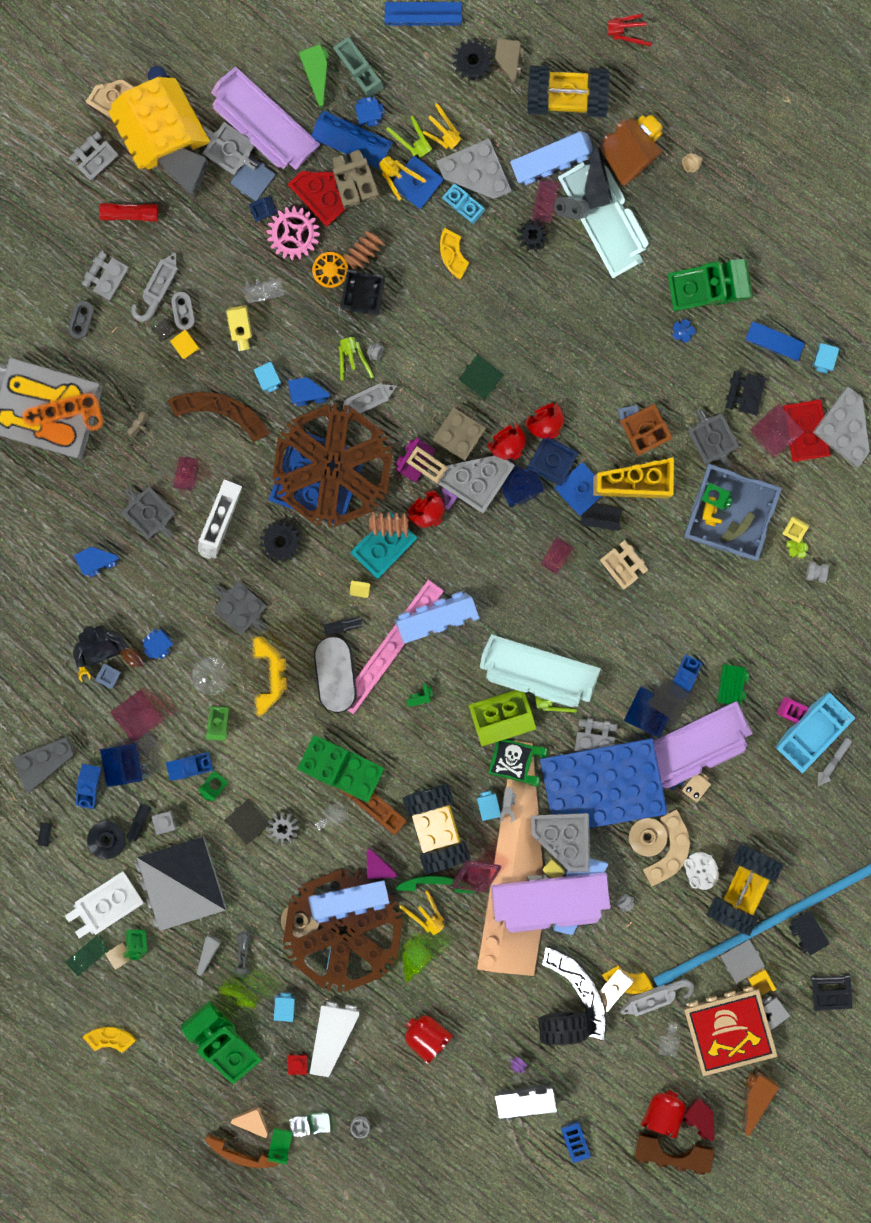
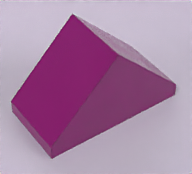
[367,847,397,879]

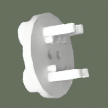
[684,852,719,890]

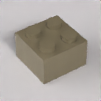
[433,407,486,461]

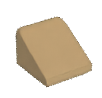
[105,942,130,970]

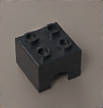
[340,270,385,316]

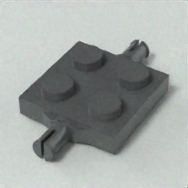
[687,408,739,469]
[121,486,176,540]
[213,581,267,635]

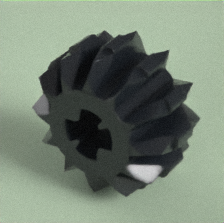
[516,219,549,252]

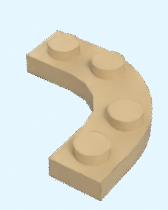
[643,809,690,887]

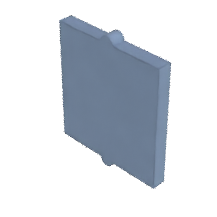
[230,156,276,201]

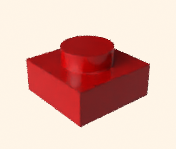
[288,1054,307,1075]

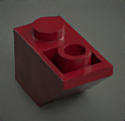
[683,1096,715,1141]

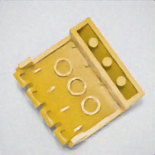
[108,77,210,170]
[254,636,287,716]

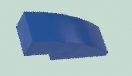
[744,322,805,362]

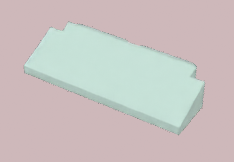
[558,161,649,278]
[480,635,601,707]

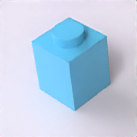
[812,343,839,374]
[254,362,282,393]
[477,791,501,821]
[274,992,295,1022]

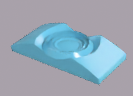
[775,692,855,774]

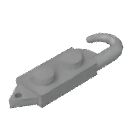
[131,253,178,322]
[325,383,396,421]
[620,980,694,1016]

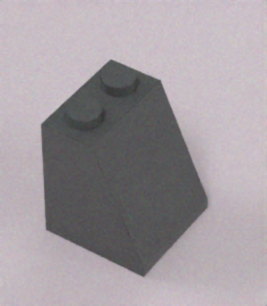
[157,148,209,199]

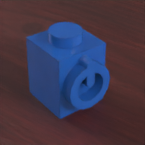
[355,97,385,127]
[142,629,174,659]

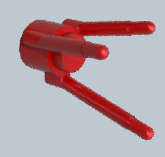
[608,14,652,46]

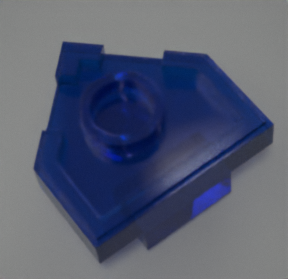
[501,466,545,508]

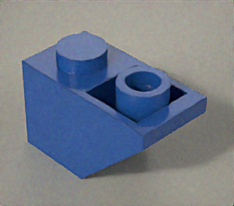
[288,377,330,407]
[74,547,120,578]
[666,654,702,701]
[166,752,213,781]
[76,764,101,809]

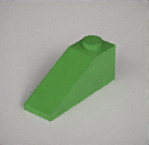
[299,44,330,109]

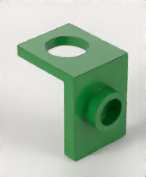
[701,483,733,512]
[198,771,228,802]
[268,1128,293,1165]

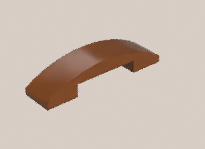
[337,788,407,835]
[205,1134,280,1168]

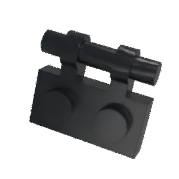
[725,371,766,416]

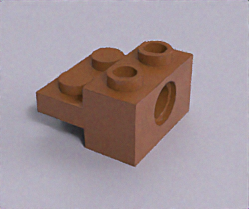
[619,403,673,456]

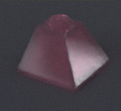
[750,404,804,458]
[110,689,164,742]
[451,860,501,893]

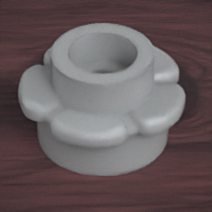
[367,342,384,361]
[617,894,634,912]

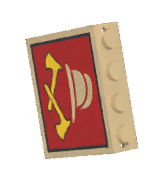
[684,986,777,1076]

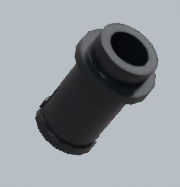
[36,822,53,847]

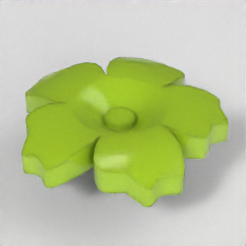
[786,539,809,559]

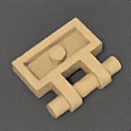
[600,540,649,590]

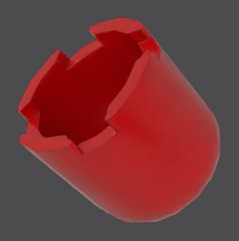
[405,1015,453,1064]
[641,1090,685,1139]

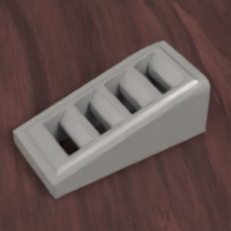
[197,934,221,976]

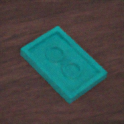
[350,511,417,579]

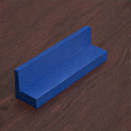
[385,2,462,26]
[312,110,393,169]

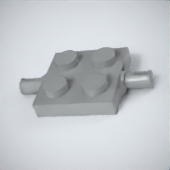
[202,122,258,176]

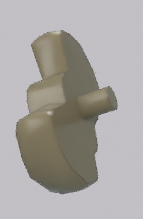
[127,411,149,438]

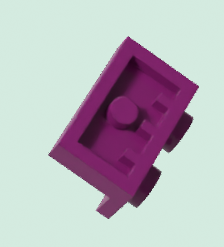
[395,437,436,482]

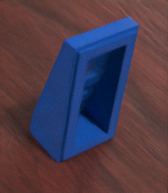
[561,1120,591,1163]

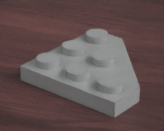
[436,139,512,200]
[813,387,870,468]
[438,456,515,513]
[531,813,590,873]

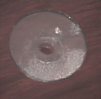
[192,657,230,695]

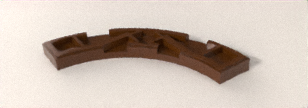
[167,392,270,442]

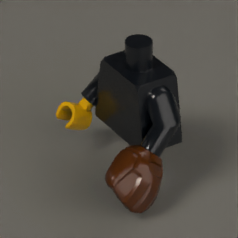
[73,625,144,682]

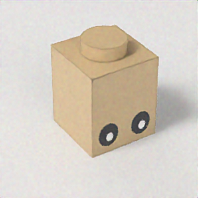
[680,772,711,802]

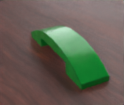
[397,875,474,893]

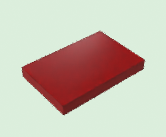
[783,399,831,463]

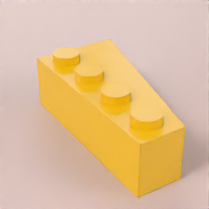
[593,457,674,499]

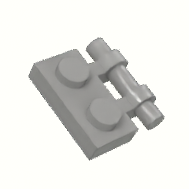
[69,132,119,181]
[82,251,129,301]
[574,718,617,751]

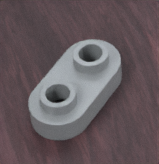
[171,292,195,330]

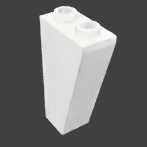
[198,480,242,559]
[310,1001,360,1077]

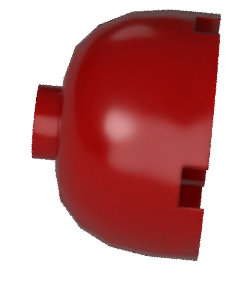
[525,403,564,439]
[487,423,526,460]
[407,490,445,528]

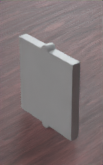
[720,939,765,983]

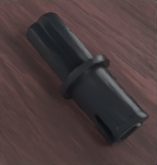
[324,616,363,635]
[127,803,152,841]

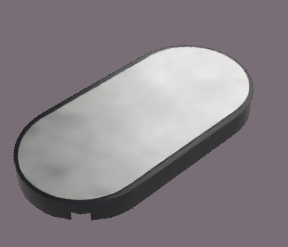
[314,636,357,713]

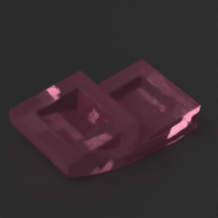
[532,180,558,223]

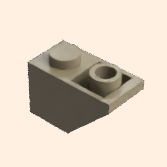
[495,39,524,83]

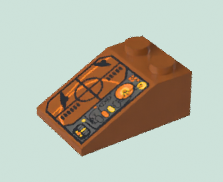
[742,1070,779,1137]

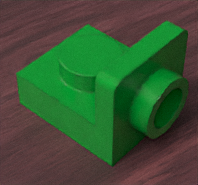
[406,683,433,707]
[123,929,147,960]

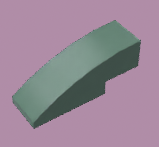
[333,36,384,97]

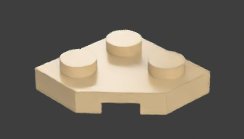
[86,79,134,123]

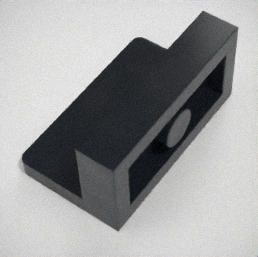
[580,504,621,531]

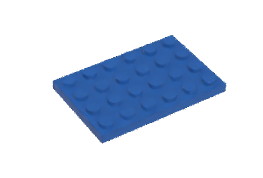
[540,738,668,828]

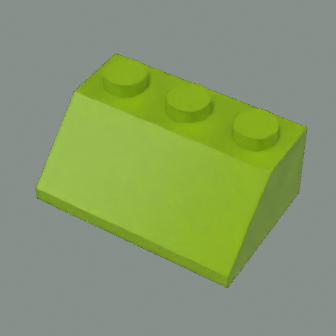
[469,690,536,746]

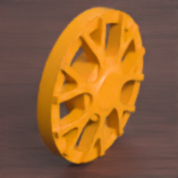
[312,252,348,288]

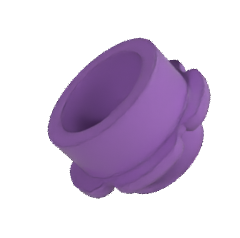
[510,1056,528,1074]

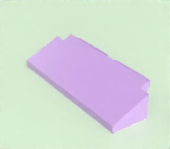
[211,67,320,170]
[654,701,753,789]
[491,872,610,932]

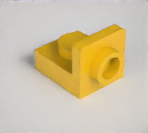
[701,497,722,527]

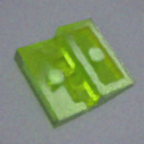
[219,981,258,1009]

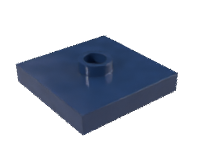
[527,438,578,486]

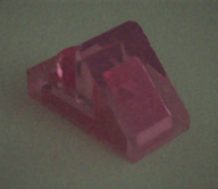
[173,456,198,490]
[540,537,573,574]

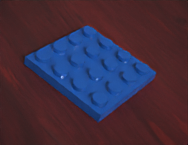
[269,432,363,526]

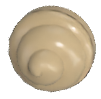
[682,153,703,173]

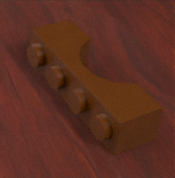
[634,1132,714,1175]

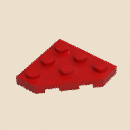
[287,171,361,227]

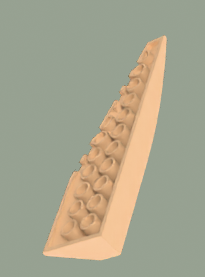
[477,740,544,976]

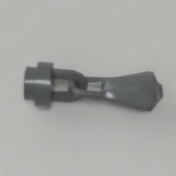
[234,930,252,978]

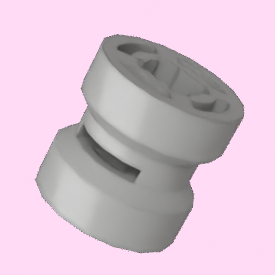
[806,561,829,583]
[350,1116,370,1138]

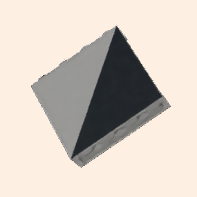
[135,836,227,931]

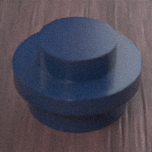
[148,66,167,81]

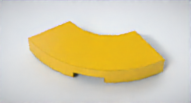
[440,228,469,280]
[602,965,654,994]
[83,1027,137,1053]

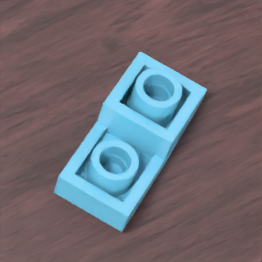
[442,183,485,225]

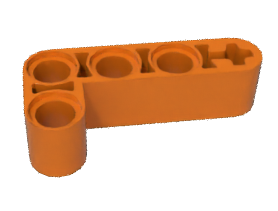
[23,393,104,431]

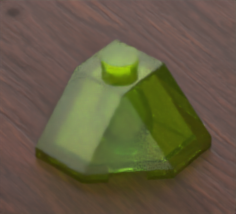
[403,937,433,983]

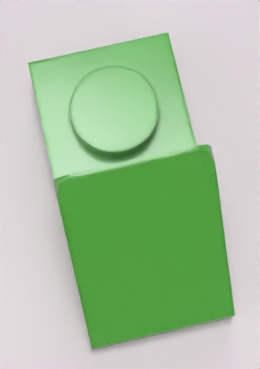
[206,706,229,741]

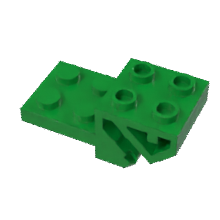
[667,259,753,312]
[297,735,385,803]
[180,1001,262,1085]

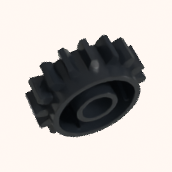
[452,39,494,82]
[259,521,301,563]

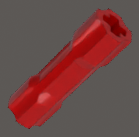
[99,203,158,222]

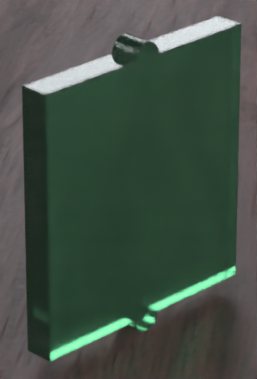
[458,354,504,400]

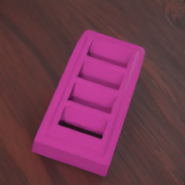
[777,696,809,723]

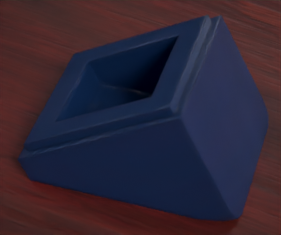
[249,197,277,222]

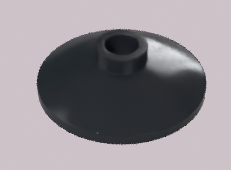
[87,821,126,859]

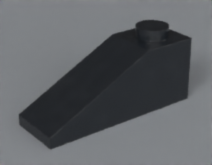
[582,147,614,210]

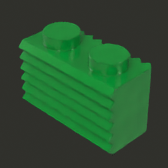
[717,664,749,706]

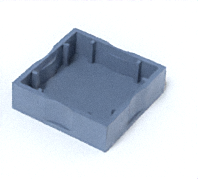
[683,464,782,561]

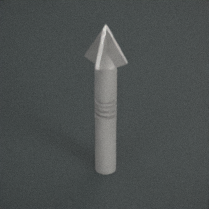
[817,738,852,787]

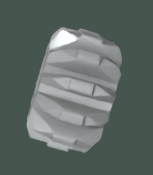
[266,812,299,845]

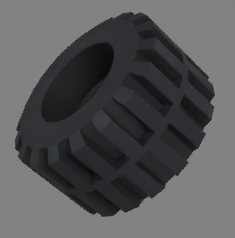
[538,1012,588,1045]

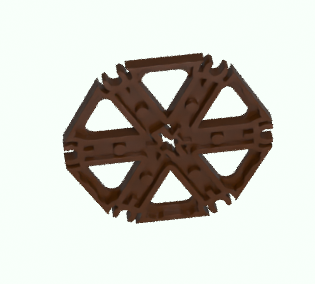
[272,404,393,528]
[283,869,403,993]

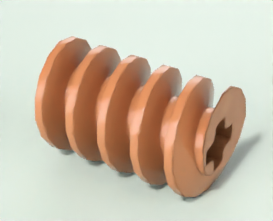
[343,231,385,273]
[369,512,408,537]

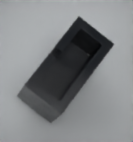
[788,909,830,956]

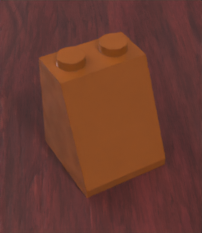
[600,118,662,186]

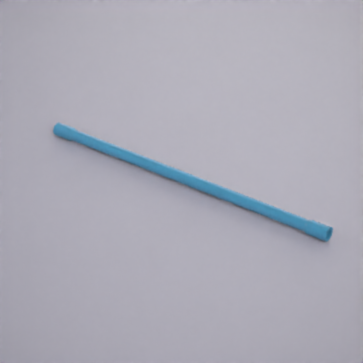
[653,864,871,987]

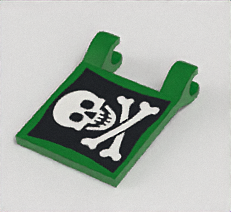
[488,739,547,787]

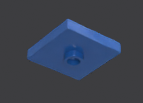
[393,156,444,210]
[554,462,602,516]

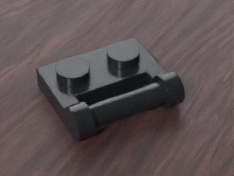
[811,973,853,1011]

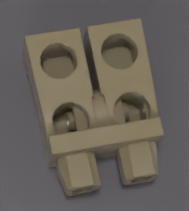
[333,150,379,209]

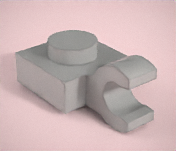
[500,787,516,823]

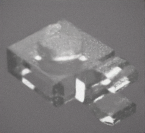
[315,801,349,830]
[657,1022,680,1057]

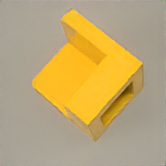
[170,330,200,359]
[747,968,776,996]

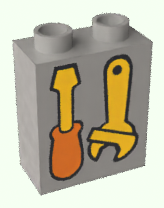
[0,358,103,460]

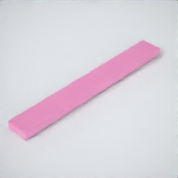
[348,580,443,714]

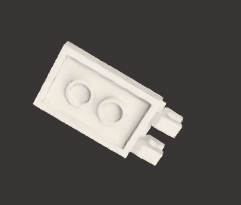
[65,871,144,938]

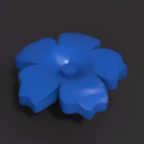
[672,319,695,343]

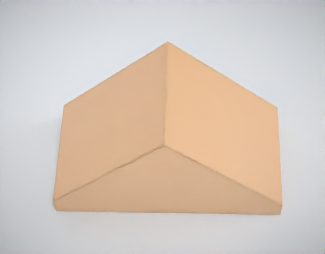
[231,1107,268,1138]

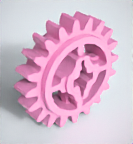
[267,206,320,260]

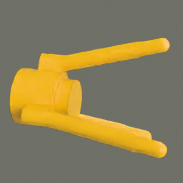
[422,103,462,150]
[379,156,426,201]
[399,890,445,935]

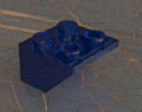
[623,686,676,738]
[100,742,145,787]

